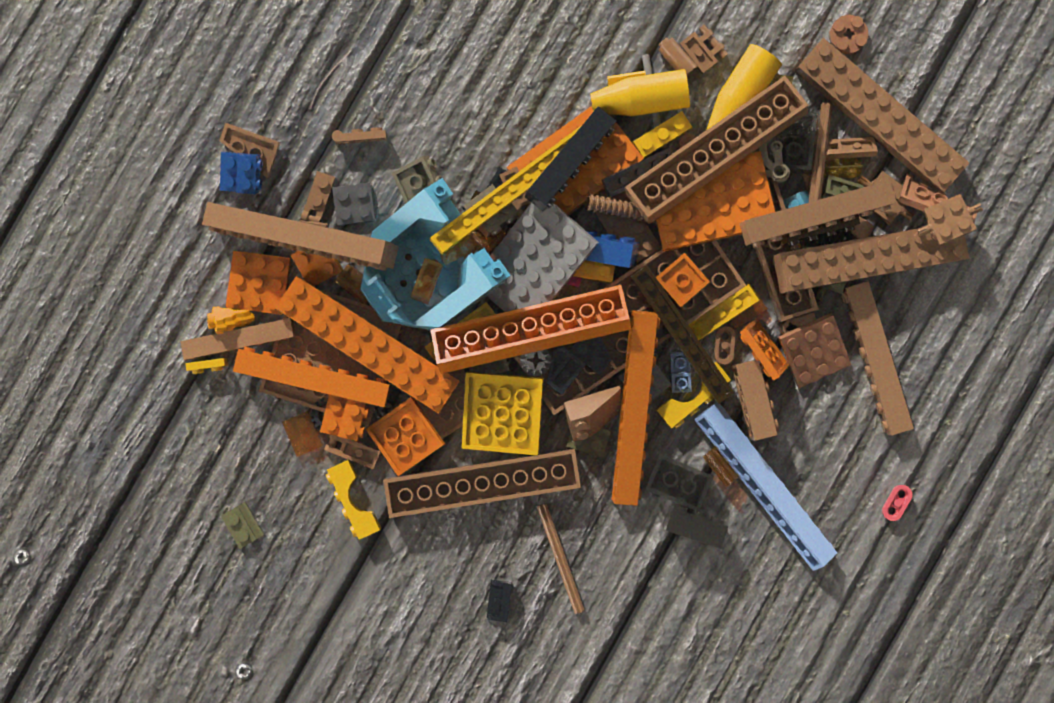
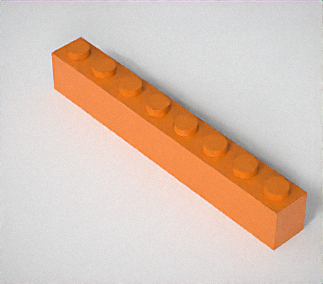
[233,346,391,408]

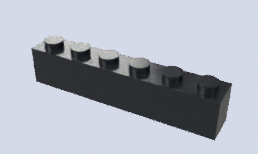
[525,107,616,211]

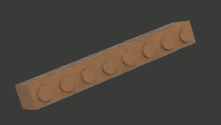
[739,180,897,248]
[842,281,914,435]

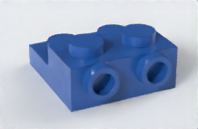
[220,152,263,194]

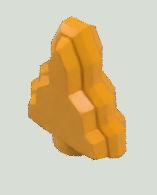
[207,307,255,335]

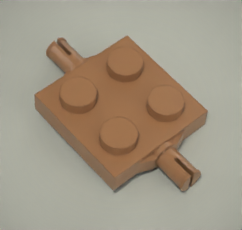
[857,171,914,225]
[917,194,983,246]

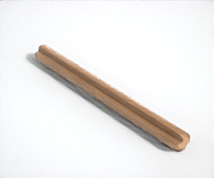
[808,102,833,203]
[537,504,584,614]

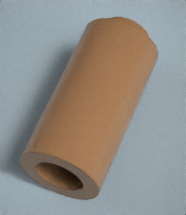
[658,37,697,76]

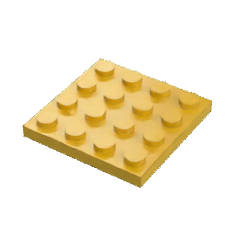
[462,371,544,455]

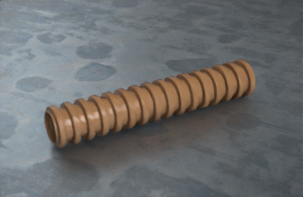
[585,194,657,224]

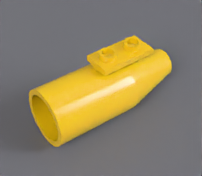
[706,44,782,130]
[590,69,690,116]

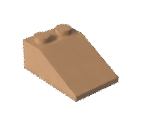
[564,386,622,441]

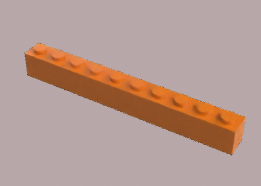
[612,310,660,505]

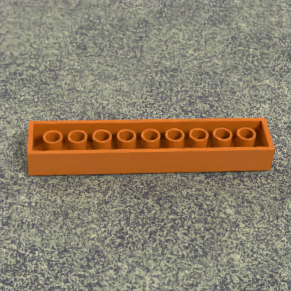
[276,276,460,414]
[431,285,632,374]

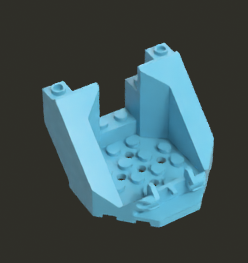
[360,178,510,331]

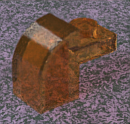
[438,233,477,265]

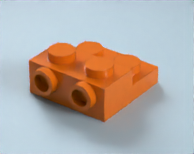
[320,394,369,441]

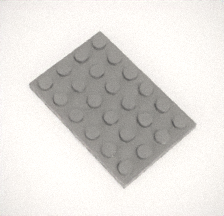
[487,203,599,312]

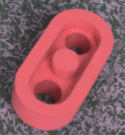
[882,485,912,521]

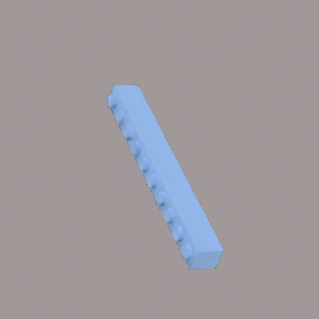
[694,402,837,571]

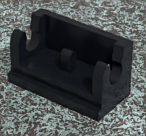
[486,579,512,623]

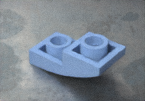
[670,352,691,393]

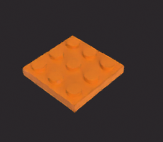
[225,251,291,315]
[740,318,789,380]
[366,397,445,476]

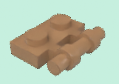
[679,24,728,75]

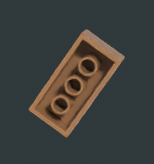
[731,360,779,441]

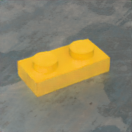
[185,358,228,374]

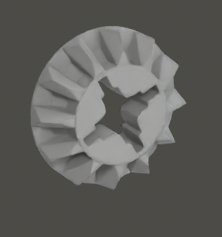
[520,349,551,376]

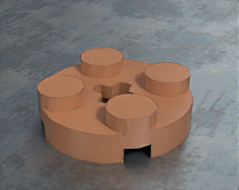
[829,15,868,54]

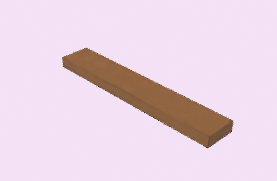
[180,318,295,360]

